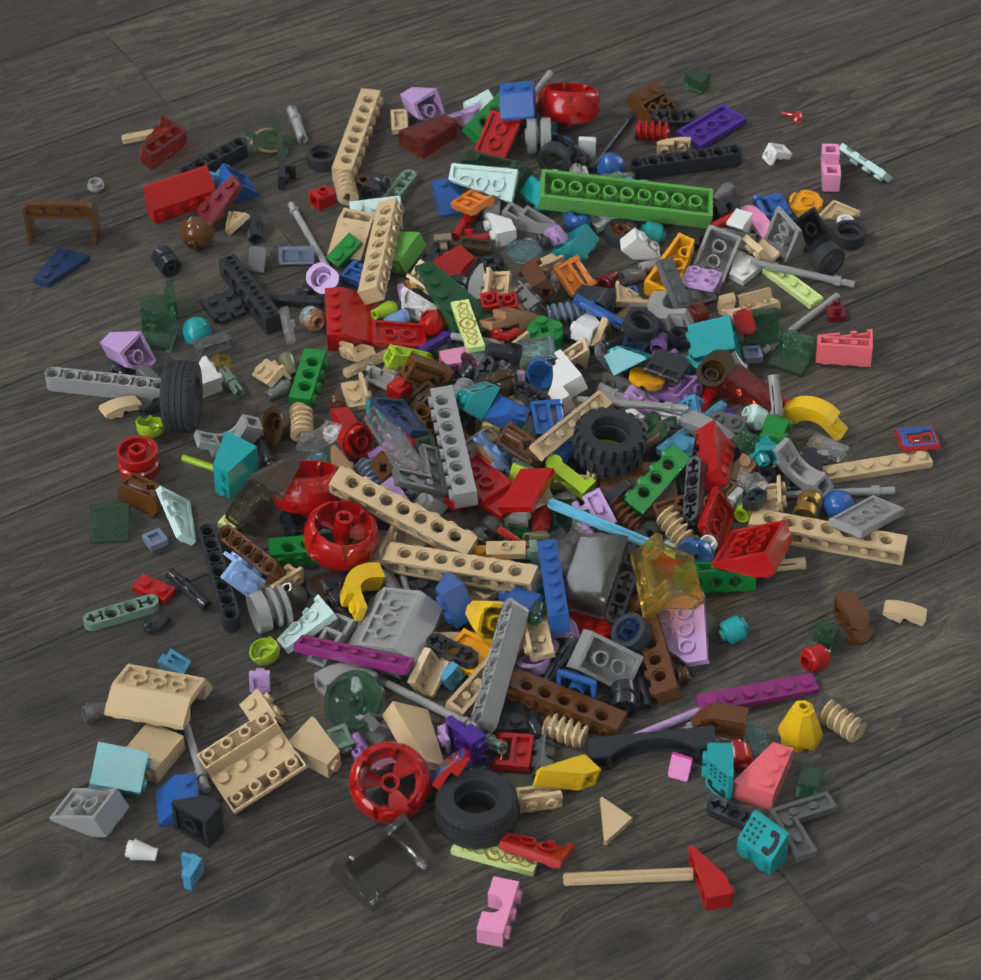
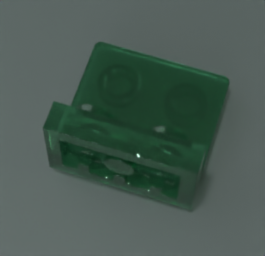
[139,279,179,323]
[140,307,179,353]
[744,307,781,346]
[768,328,817,377]
[89,503,131,543]

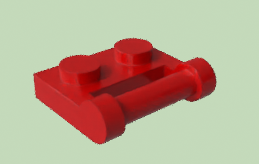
[491,732,534,772]

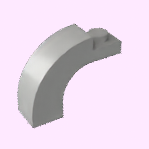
[647,291,694,332]
[193,414,263,457]
[773,437,834,498]
[314,663,385,707]

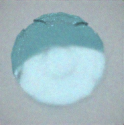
[507,238,542,265]

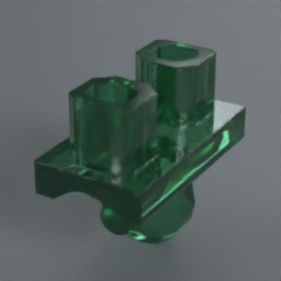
[731,427,760,456]

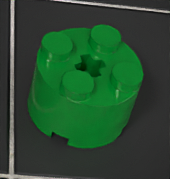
[527,315,563,358]
[758,413,794,444]

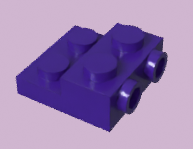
[445,715,488,766]

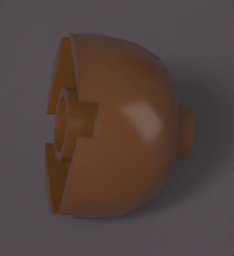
[180,216,216,249]

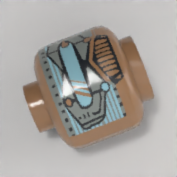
[299,306,326,332]

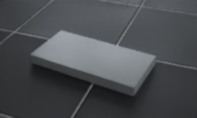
[829,495,905,538]

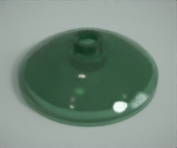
[324,670,383,731]

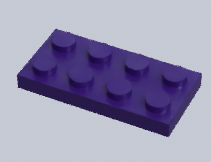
[676,104,747,149]

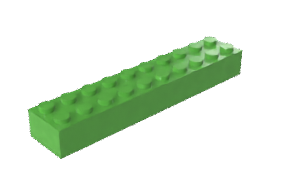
[538,169,713,229]

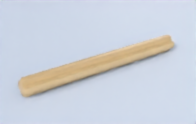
[563,867,694,886]

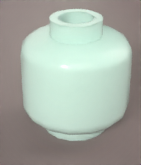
[742,403,769,431]

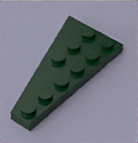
[415,261,510,347]

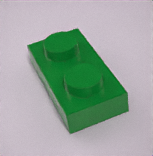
[326,232,363,270]

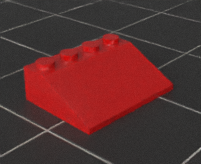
[325,287,380,351]
[711,520,793,578]

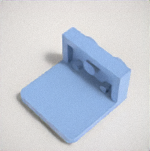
[221,551,266,596]

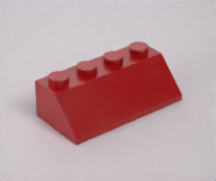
[143,165,216,224]

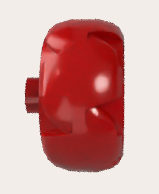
[537,83,601,128]
[271,460,343,516]
[303,500,379,572]
[349,741,431,824]

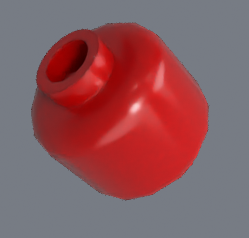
[419,309,446,336]
[800,643,831,673]
[729,739,754,772]

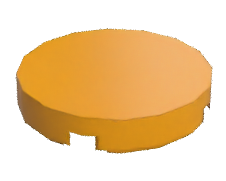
[789,190,823,214]
[629,367,665,391]

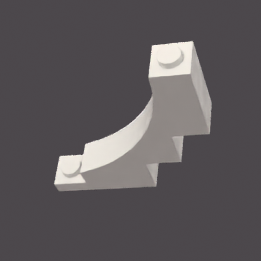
[522,349,588,435]

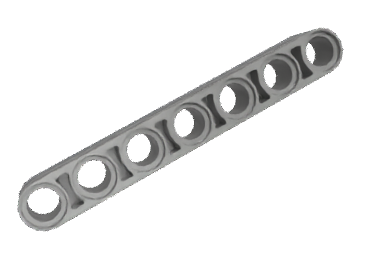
[44,367,161,402]
[471,598,529,734]

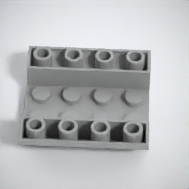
[348,587,444,667]

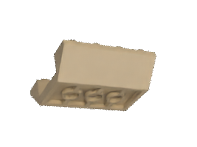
[104,664,213,730]
[197,709,308,814]

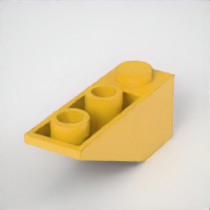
[533,754,601,791]

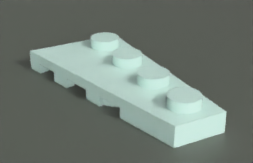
[449,163,519,204]

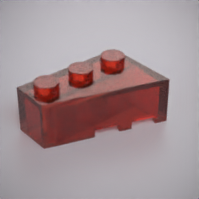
[139,114,187,170]
[399,114,457,160]
[717,363,783,414]

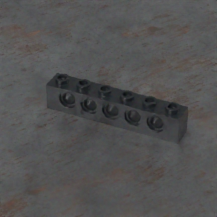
[218,253,283,335]

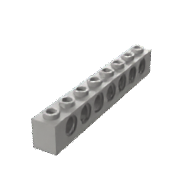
[428,385,478,508]

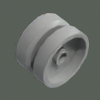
[525,117,551,155]

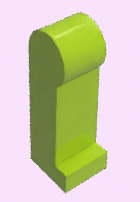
[383,344,433,370]
[546,454,596,501]

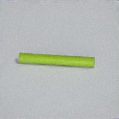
[181,455,213,472]

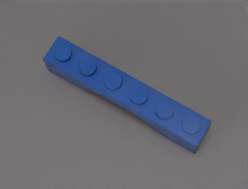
[537,539,571,635]

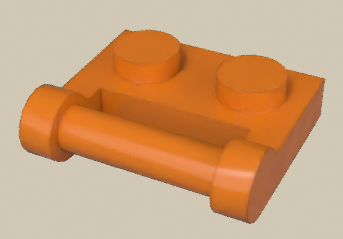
[450,189,495,216]
[552,254,597,297]

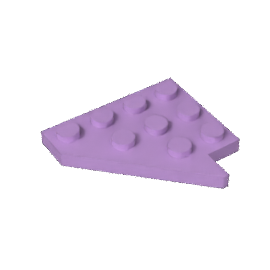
[631,592,709,667]

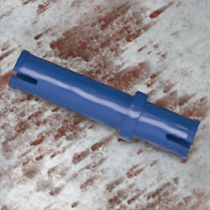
[572,293,624,329]

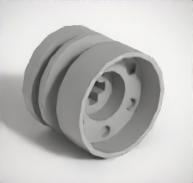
[246,584,293,634]

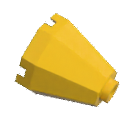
[465,601,504,643]
[778,700,823,753]

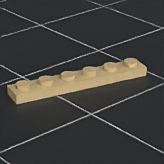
[529,389,612,461]
[822,450,933,484]

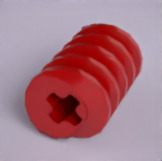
[635,119,670,142]

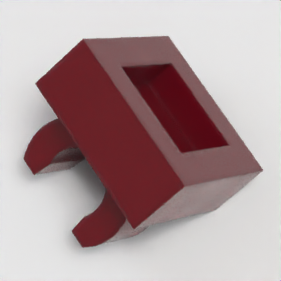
[825,300,847,323]

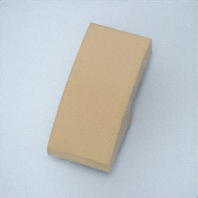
[656,137,691,155]
[99,395,142,419]
[882,600,927,627]

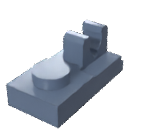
[279,246,315,264]

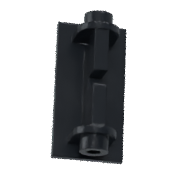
[279,510,304,537]

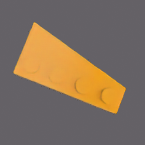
[644,233,695,297]

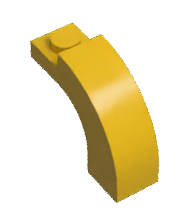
[783,396,848,442]
[340,562,385,621]

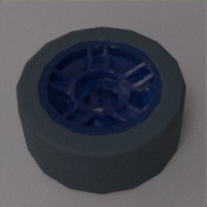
[611,613,652,653]

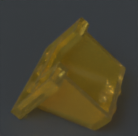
[630,533,704,620]

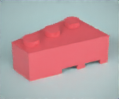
[816,329,873,367]
[732,742,793,809]

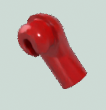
[464,228,489,240]
[493,328,520,342]

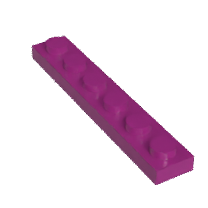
[293,635,415,675]
[696,673,819,710]

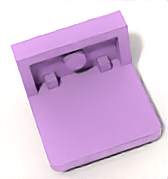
[681,265,723,294]

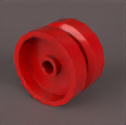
[116,435,160,480]

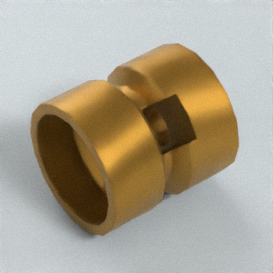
[792,490,823,519]

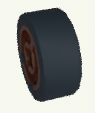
[604,218,637,249]

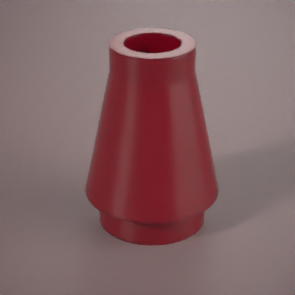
[597,270,619,288]

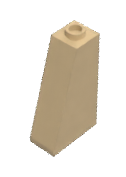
[383,701,444,778]

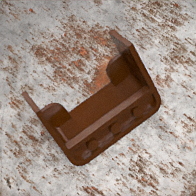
[23,200,101,246]

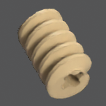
[333,169,359,206]
[289,402,314,441]
[656,505,698,549]
[820,700,866,743]
[542,713,589,749]

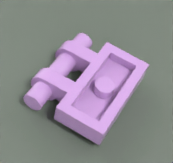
[622,384,660,419]
[571,488,618,538]

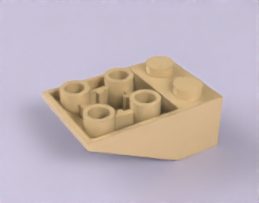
[328,208,375,262]

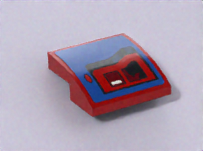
[894,425,940,452]
[431,748,470,790]

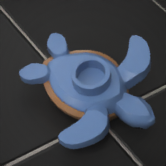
[473,430,515,477]

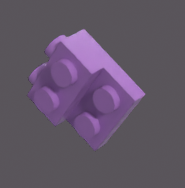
[650,375,703,404]

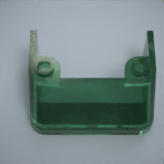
[457,150,533,205]

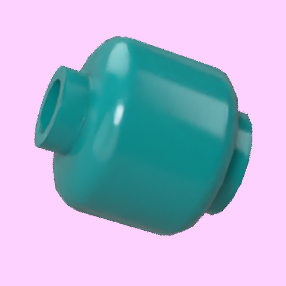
[640,221,666,245]
[718,615,750,645]

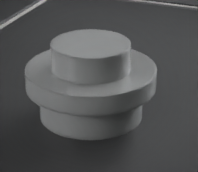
[87,177,105,193]

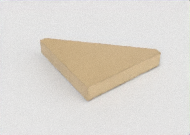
[819,200,861,221]
[225,211,250,235]
[616,281,648,307]
[591,317,612,346]
[600,797,632,846]

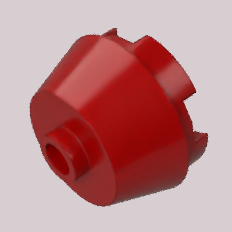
[337,422,375,459]

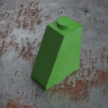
[391,231,427,274]

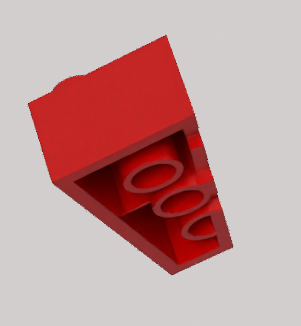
[695,420,736,493]

